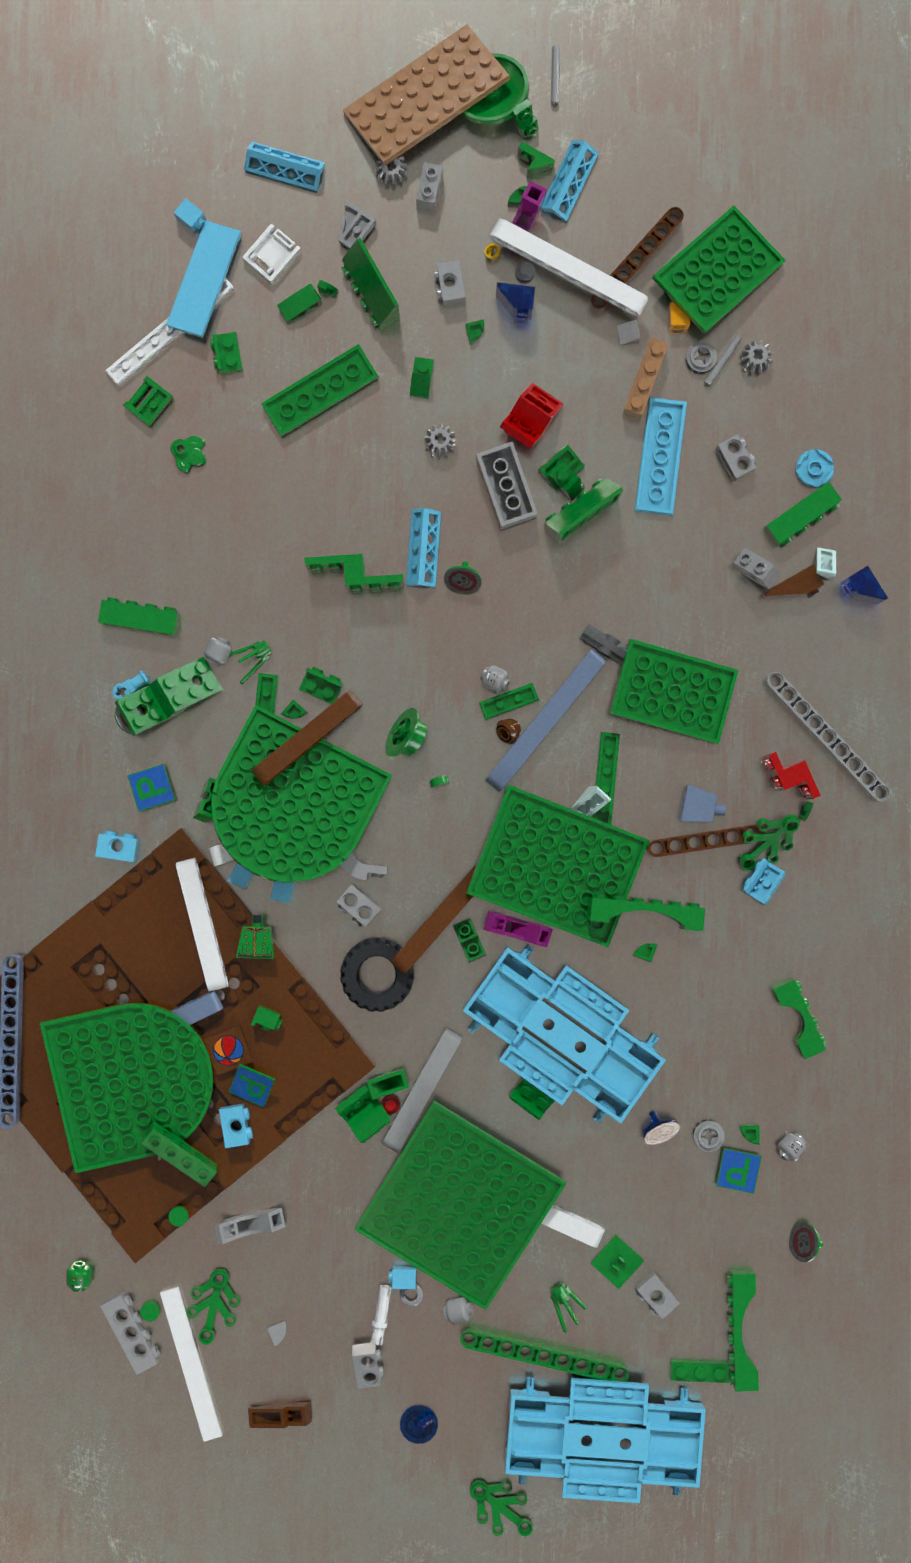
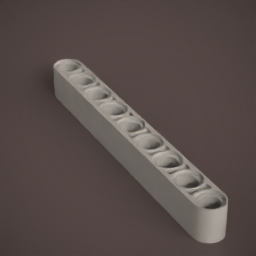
[764,672,890,802]

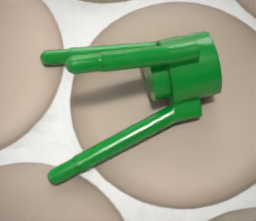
[229,640,272,684]
[550,1284,587,1333]

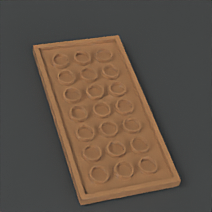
[343,24,510,166]

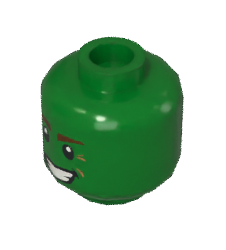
[66,1261,92,1292]

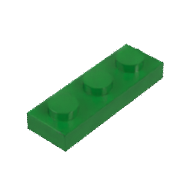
[670,1360,729,1383]

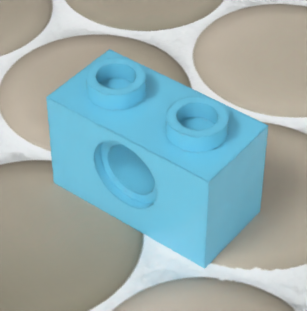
[95,830,140,862]
[219,1103,253,1148]

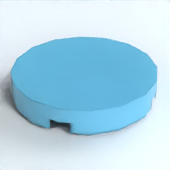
[795,449,834,488]

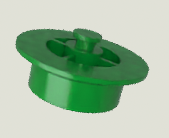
[385,708,427,757]

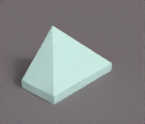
[816,547,836,580]
[571,786,611,817]

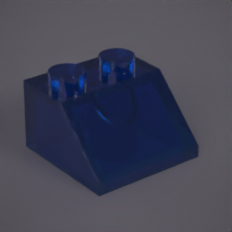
[496,282,535,321]
[841,566,888,605]

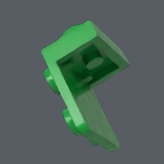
[335,1085,391,1143]

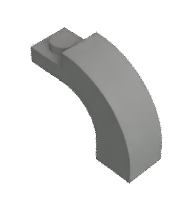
[340,852,388,880]
[214,1208,286,1244]

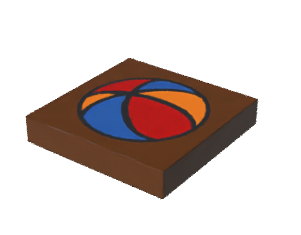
[203,1025,254,1075]

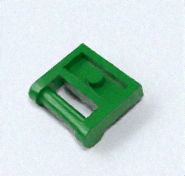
[123,375,173,427]

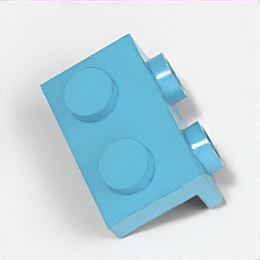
[743,858,787,905]

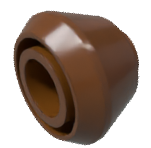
[496,718,521,744]

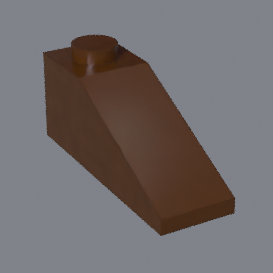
[761,565,824,598]

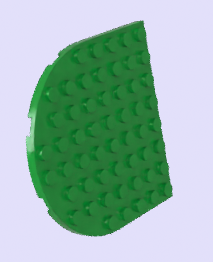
[211,705,392,883]
[40,1003,213,1173]

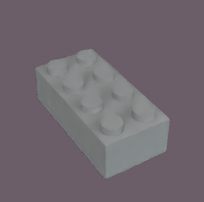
[476,441,538,530]

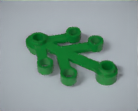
[739,814,800,871]
[186,1269,240,1345]
[470,1480,533,1537]

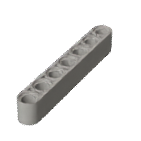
[381,1028,463,1153]

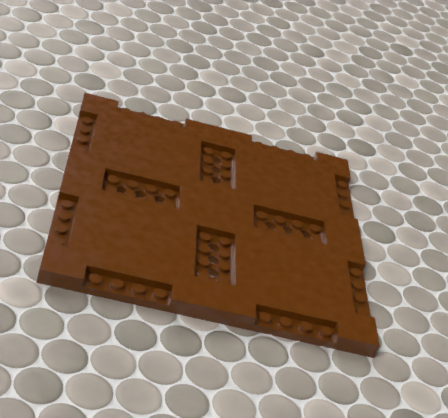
[0,828,376,1263]

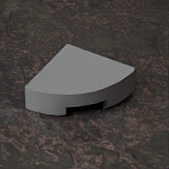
[267,1320,287,1346]

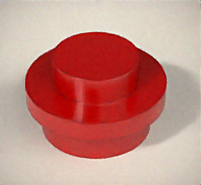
[381,1095,400,1114]

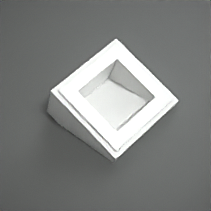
[617,320,640,345]

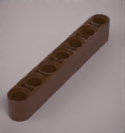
[589,207,684,314]
[251,690,363,787]
[646,823,778,857]
[390,865,476,975]

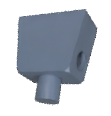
[679,785,726,822]

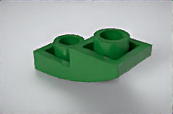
[512,99,539,139]
[277,283,322,322]
[453,918,486,963]

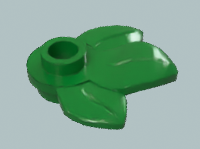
[170,436,206,473]

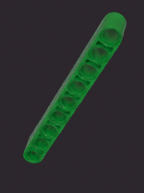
[460,1327,629,1382]

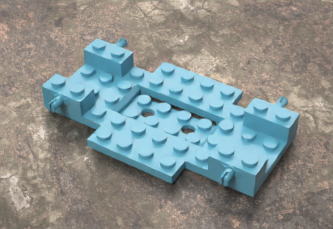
[463,944,666,1123]
[504,1377,706,1503]

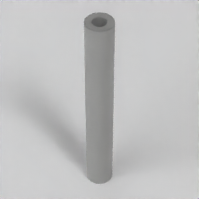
[551,46,560,105]
[704,335,742,386]

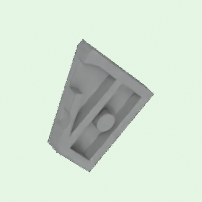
[338,200,377,249]

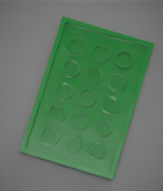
[652,205,786,334]
[609,639,739,744]

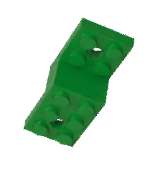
[304,554,404,593]
[114,657,222,736]

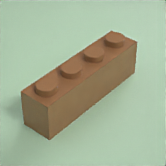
[623,337,669,420]

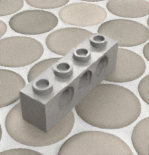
[100,1291,160,1375]

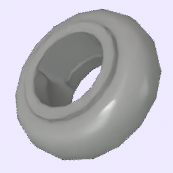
[399,1283,423,1307]

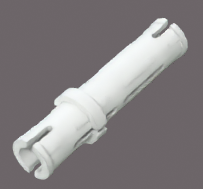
[370,1285,392,1345]

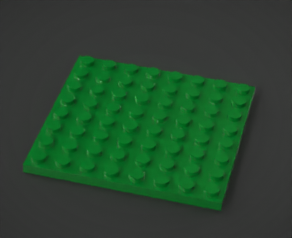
[354,1101,567,1311]

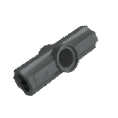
[580,624,627,664]

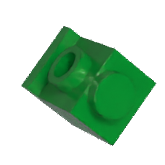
[251,1005,283,1031]

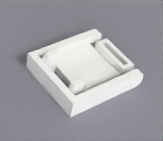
[242,224,301,284]

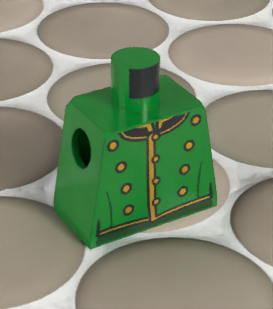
[236,915,275,959]

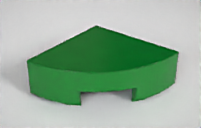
[508,186,527,206]
[317,280,339,297]
[465,319,484,343]
[281,699,308,719]
[798,801,814,822]
[633,943,657,962]
[739,1125,760,1145]

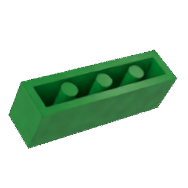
[764,481,842,546]
[98,597,180,636]

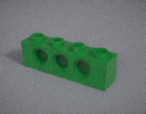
[141,1121,217,1187]

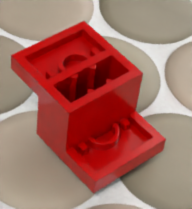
[500,383,564,448]
[762,752,821,800]

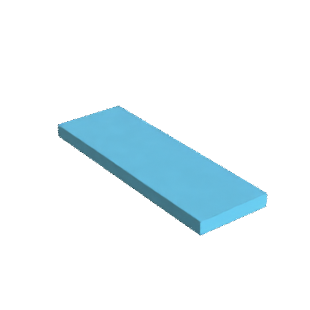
[166,220,242,338]
[635,397,687,516]

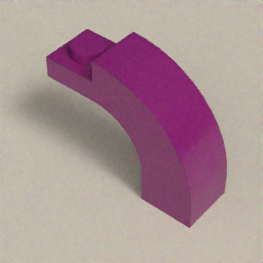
[512,181,547,233]
[483,911,553,947]

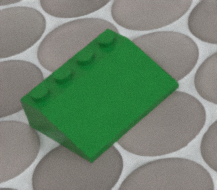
[341,237,400,330]
[544,478,623,544]

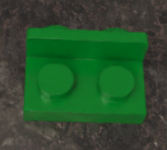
[210,332,243,374]
[299,667,343,704]
[509,1078,555,1120]

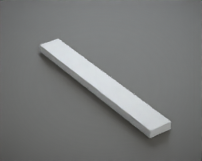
[105,277,234,386]
[160,1286,223,1442]

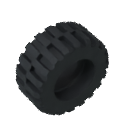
[340,937,414,1012]

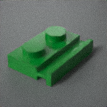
[538,444,585,491]

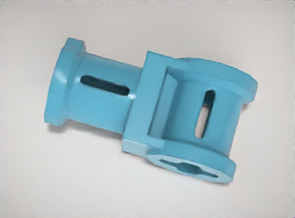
[113,670,151,700]

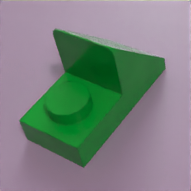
[518,141,555,176]
[410,357,434,399]
[547,460,585,501]

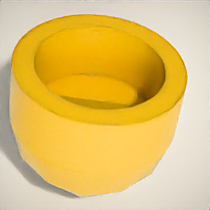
[485,243,501,260]

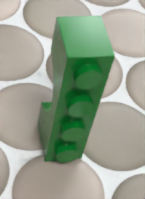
[771,978,827,1060]

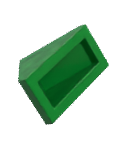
[366,1069,409,1100]

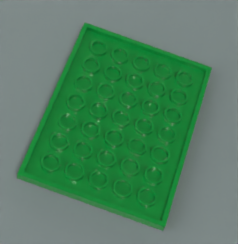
[466,784,650,947]

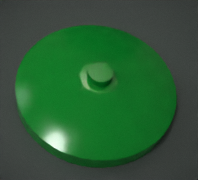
[461,53,529,125]

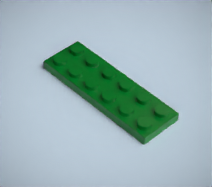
[261,344,379,437]

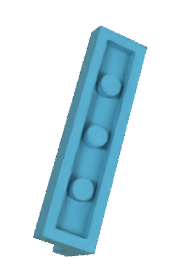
[541,140,599,221]
[244,142,325,191]
[406,508,441,588]

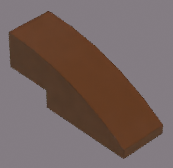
[248,1402,312,1428]

